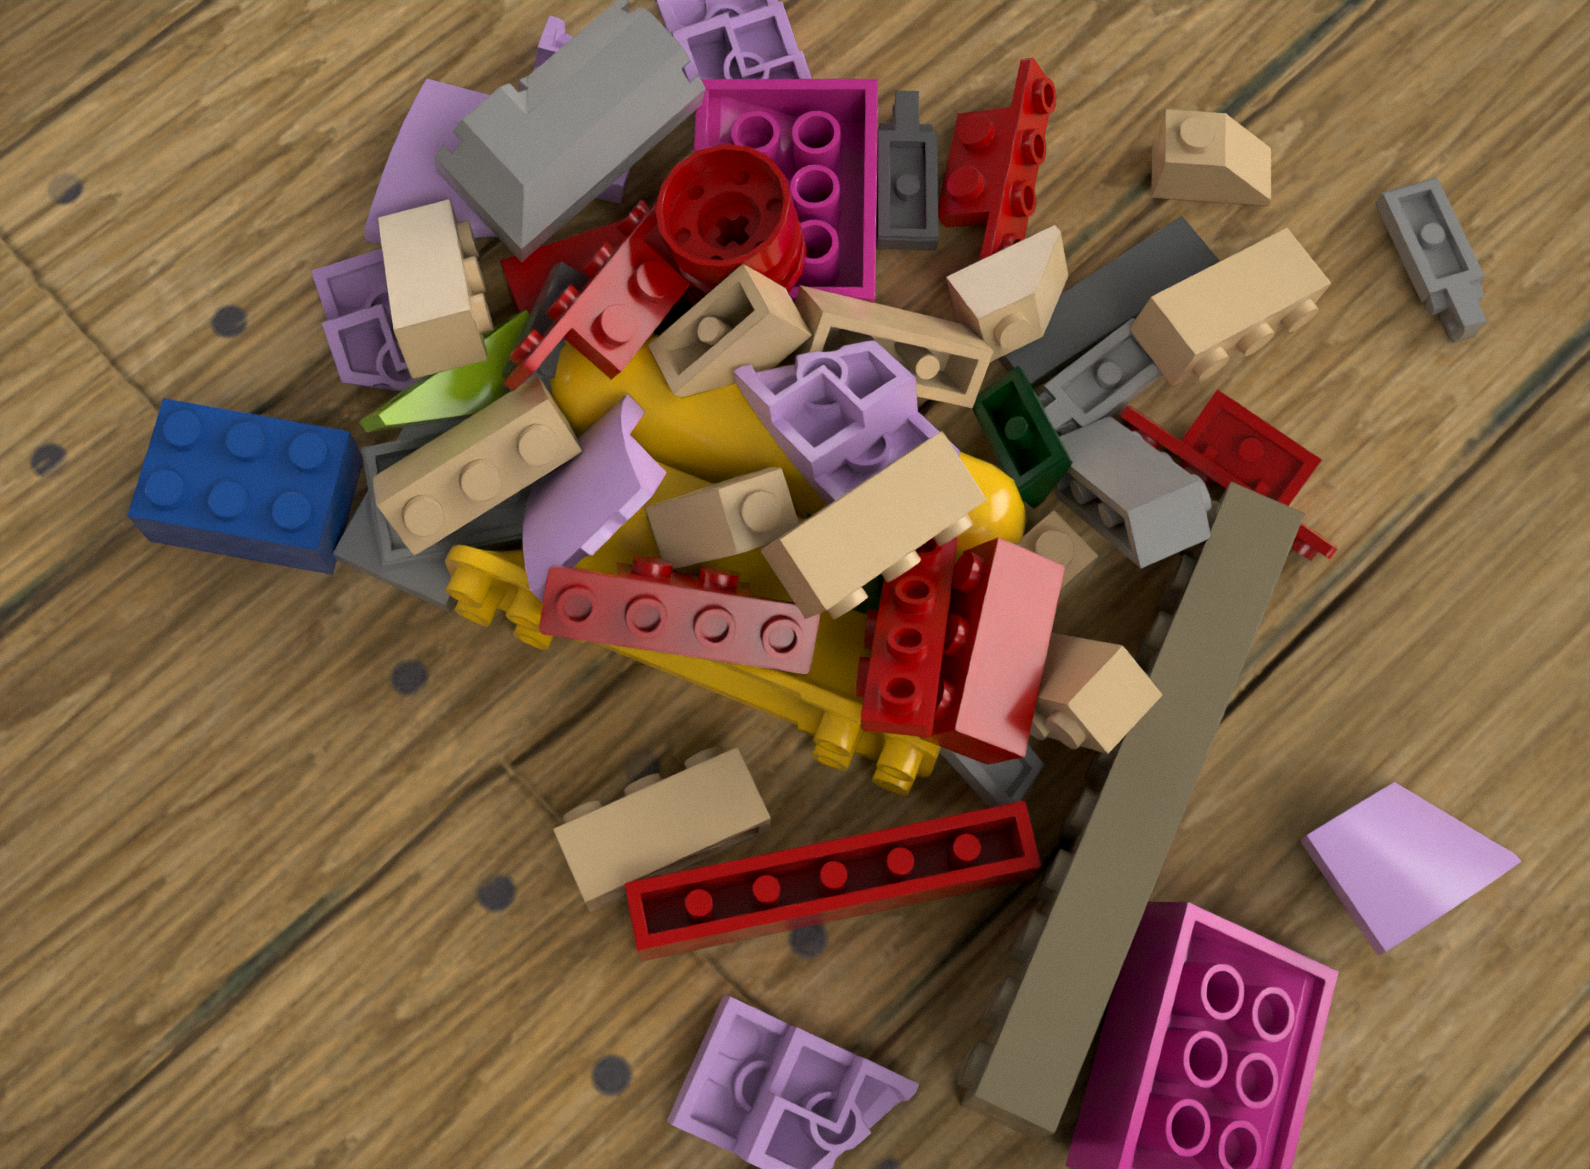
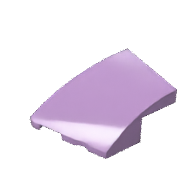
[655,0,812,83]
[364,79,497,243]
[311,248,422,392]
[733,340,960,505]
[523,393,667,603]
[1300,782,1522,955]
[667,994,919,1169]

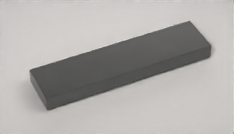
[998,216,1219,389]

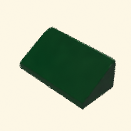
[972,365,1073,509]

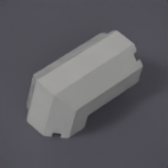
[435,0,706,262]

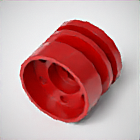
[655,144,807,302]

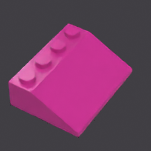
[687,79,878,305]
[1065,902,1339,1169]

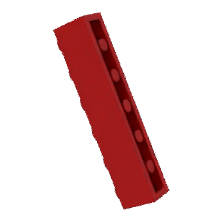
[624,801,1042,962]

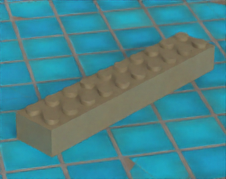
[956,482,1305,1140]

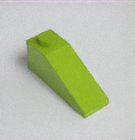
[359,310,529,432]

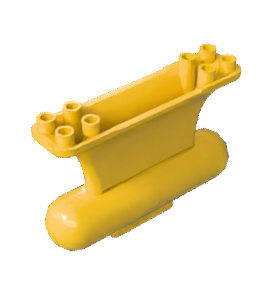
[445,333,1027,796]

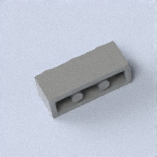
[1054,416,1211,568]

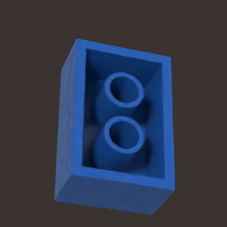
[128,398,363,575]

